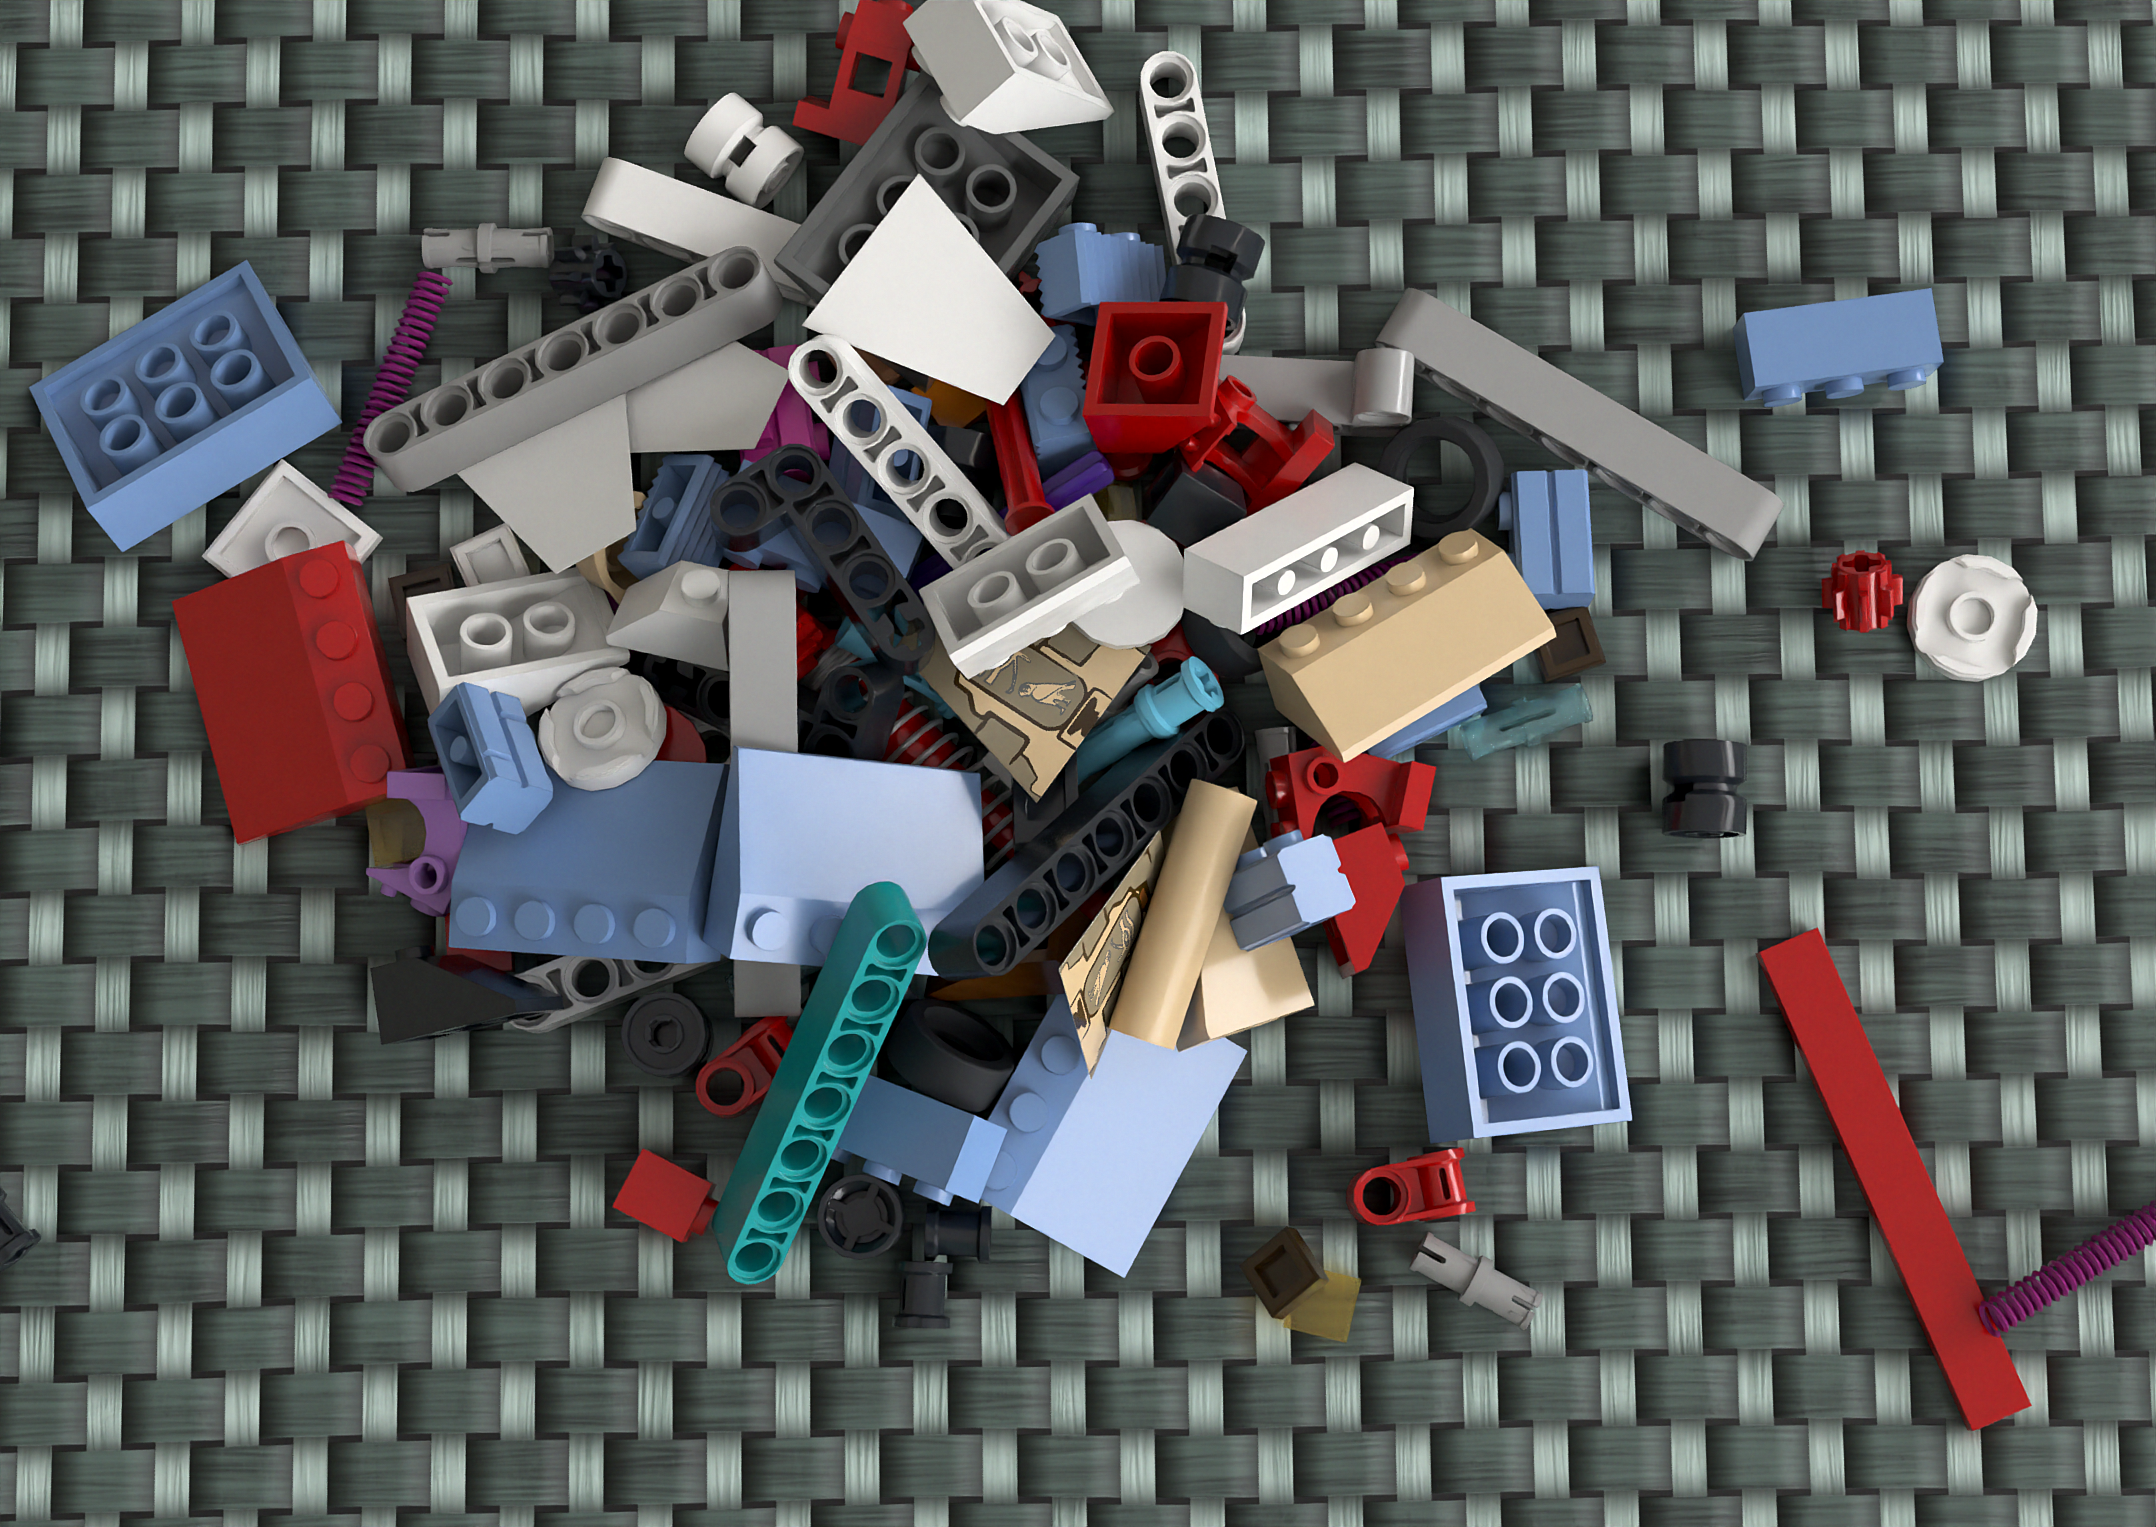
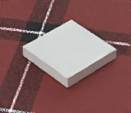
[202,459,383,578]

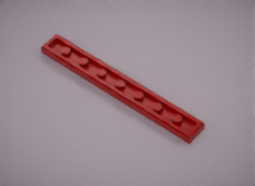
[1755,927,2032,1431]

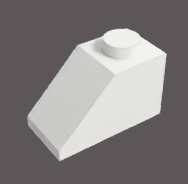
[605,560,729,671]

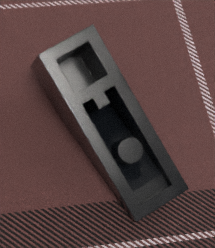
[370,945,564,1045]

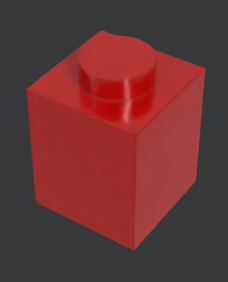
[612,1148,719,1243]

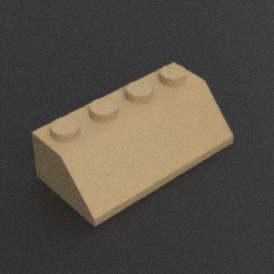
[1257,528,1556,763]

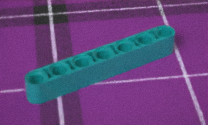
[711,881,927,1284]

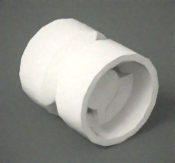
[684,93,804,210]

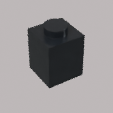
[1143,447,1248,548]

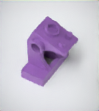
[366,765,469,917]

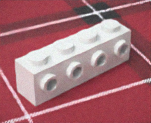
[1182,462,1414,635]

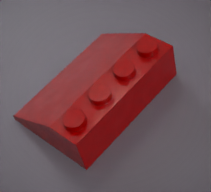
[172,540,417,845]

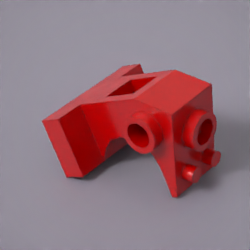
[792,0,923,146]
[1172,375,1335,517]
[1265,746,1436,840]

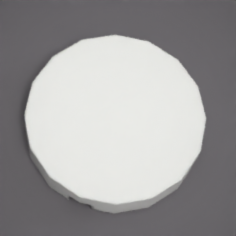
[1071,520,1184,650]
[1907,554,2037,682]
[538,666,667,791]

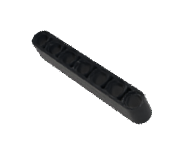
[928,707,1245,981]

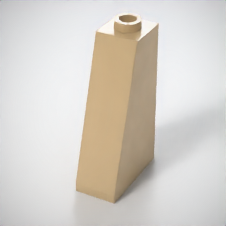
[1160,786,1315,1052]

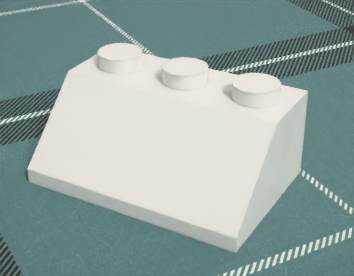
[919,493,1140,679]

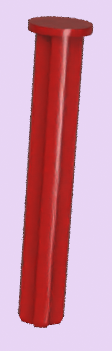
[984,385,1055,536]

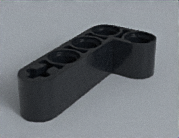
[710,444,936,676]
[643,654,905,761]

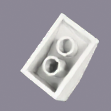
[903,0,1115,134]
[406,567,630,717]

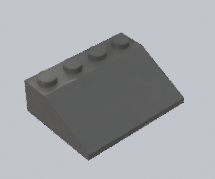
[774,70,1080,393]

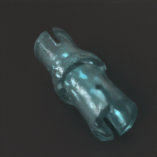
[1458,683,1593,762]

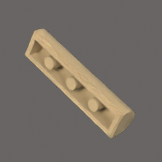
[1108,779,1257,1050]

